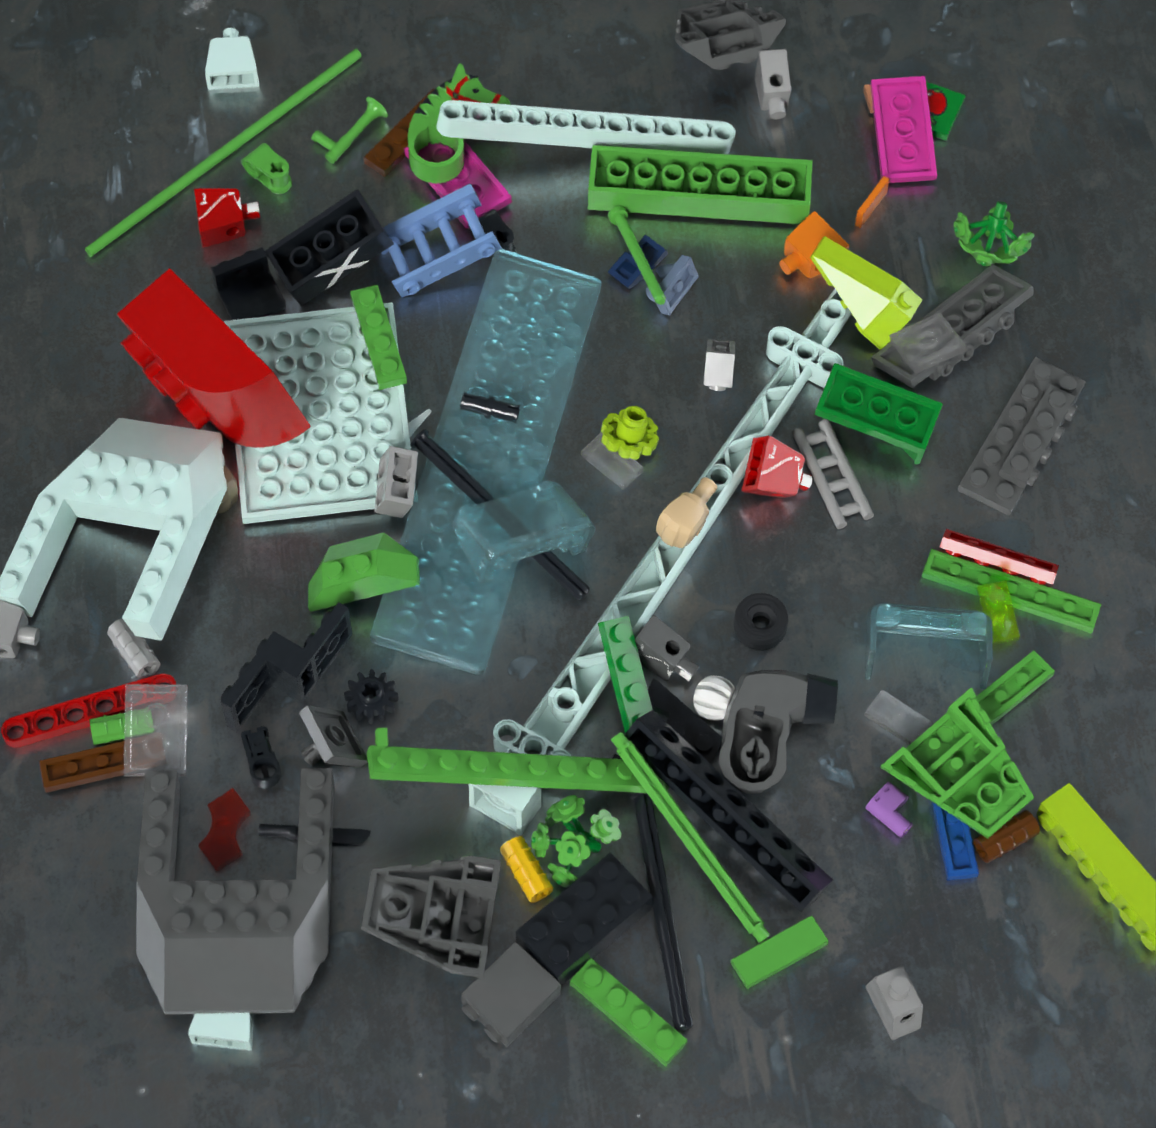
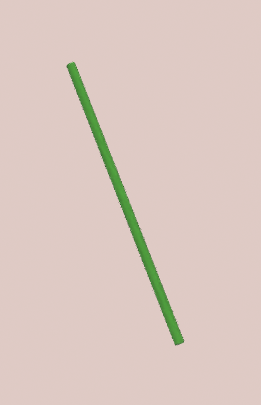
[85,49,362,257]

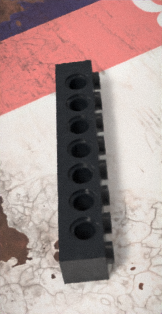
[625,710,833,912]

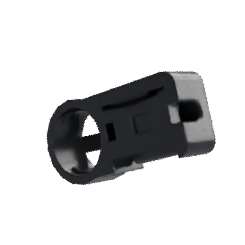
[241,726,281,789]

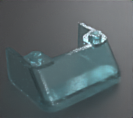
[865,602,993,689]

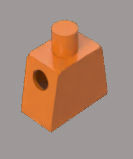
[779,211,850,278]

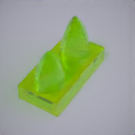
[976,580,1020,646]

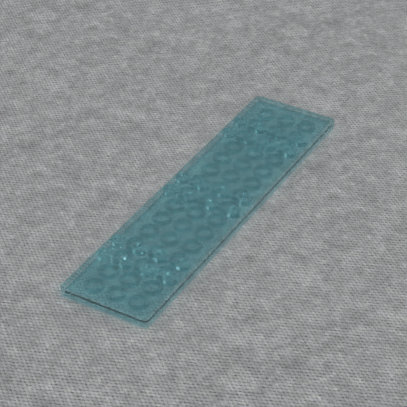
[370,249,602,675]

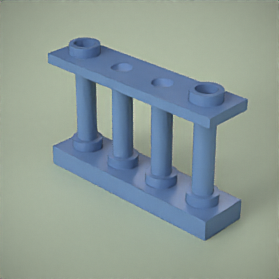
[382,184,502,298]

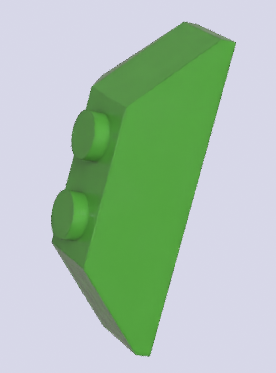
[308,532,420,612]

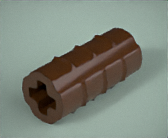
[973,810,1040,864]

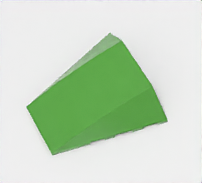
[880,687,1034,839]

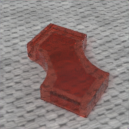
[198,788,251,872]

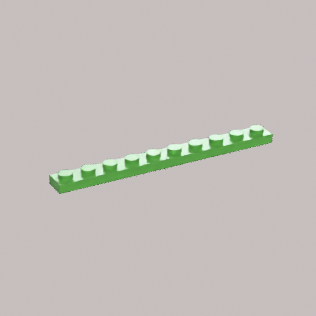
[366,745,670,793]

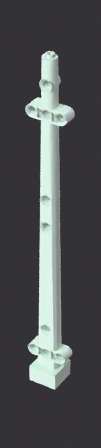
[469,289,852,836]

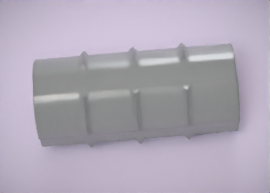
[107,619,161,679]

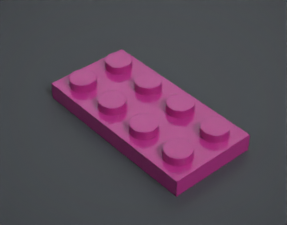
[870,76,937,183]
[405,139,512,229]

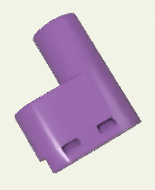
[865,781,913,838]

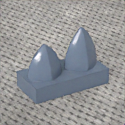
[646,255,699,316]

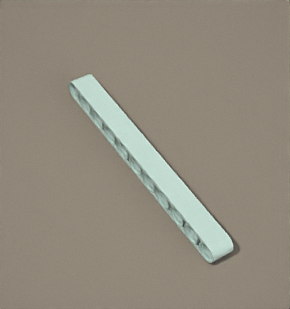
[436,100,735,154]

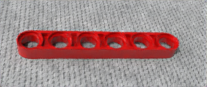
[1,673,178,748]

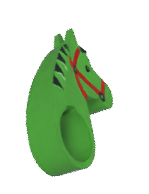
[408,63,511,183]

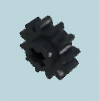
[344,669,399,724]

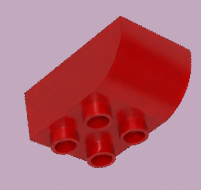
[117,268,311,447]

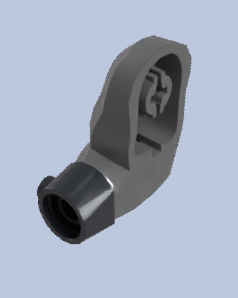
[719,670,838,794]

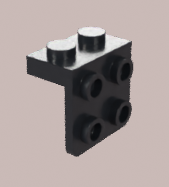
[211,247,286,320]

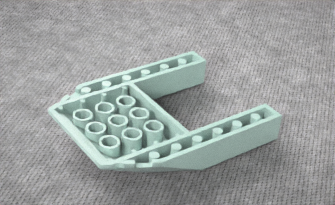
[0,418,227,641]

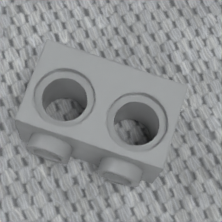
[374,446,418,518]

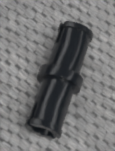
[460,392,520,423]

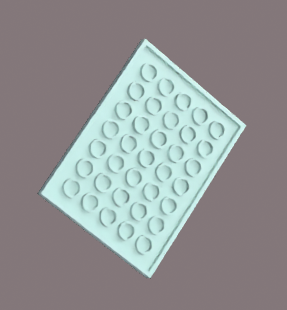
[224,302,418,524]

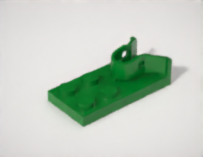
[814,363,943,465]

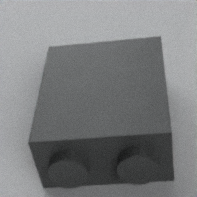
[461,942,561,1047]

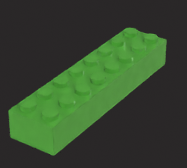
[588,145,813,224]

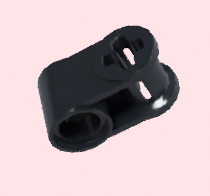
[468,209,516,263]

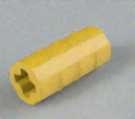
[500,836,554,903]

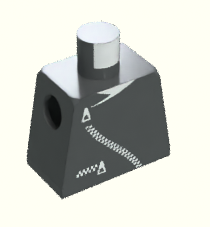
[635,614,699,681]

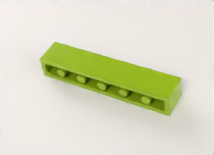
[1036,783,1156,953]

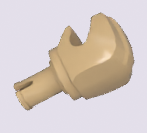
[656,477,717,548]

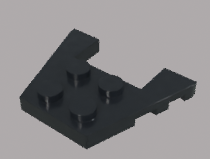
[612,679,722,791]

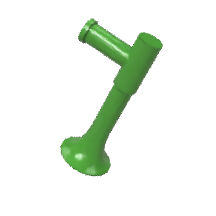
[312,97,388,164]

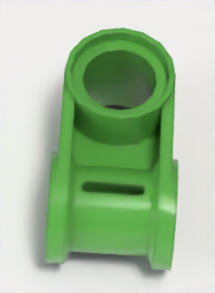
[242,143,292,194]

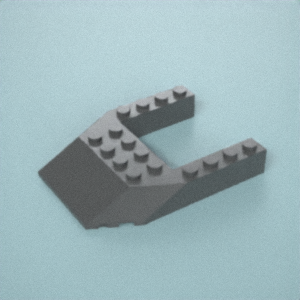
[136,768,334,1015]

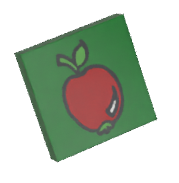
[926,82,966,141]

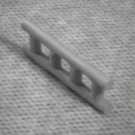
[792,419,874,529]

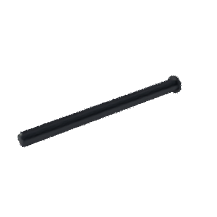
[410,429,590,600]
[630,792,693,1031]

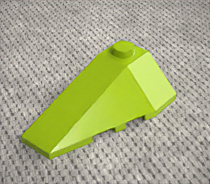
[810,236,922,350]

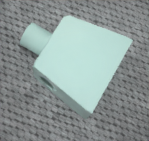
[205,28,259,90]
[188,1013,253,1050]

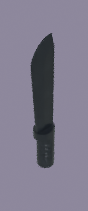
[259,824,371,845]

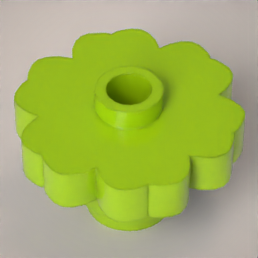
[601,406,659,460]

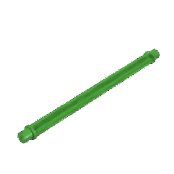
[611,732,770,943]

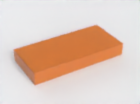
[855,176,890,228]

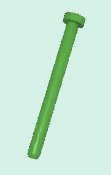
[608,206,666,305]

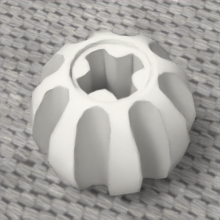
[693,675,735,721]

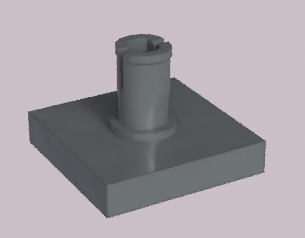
[299,705,368,768]

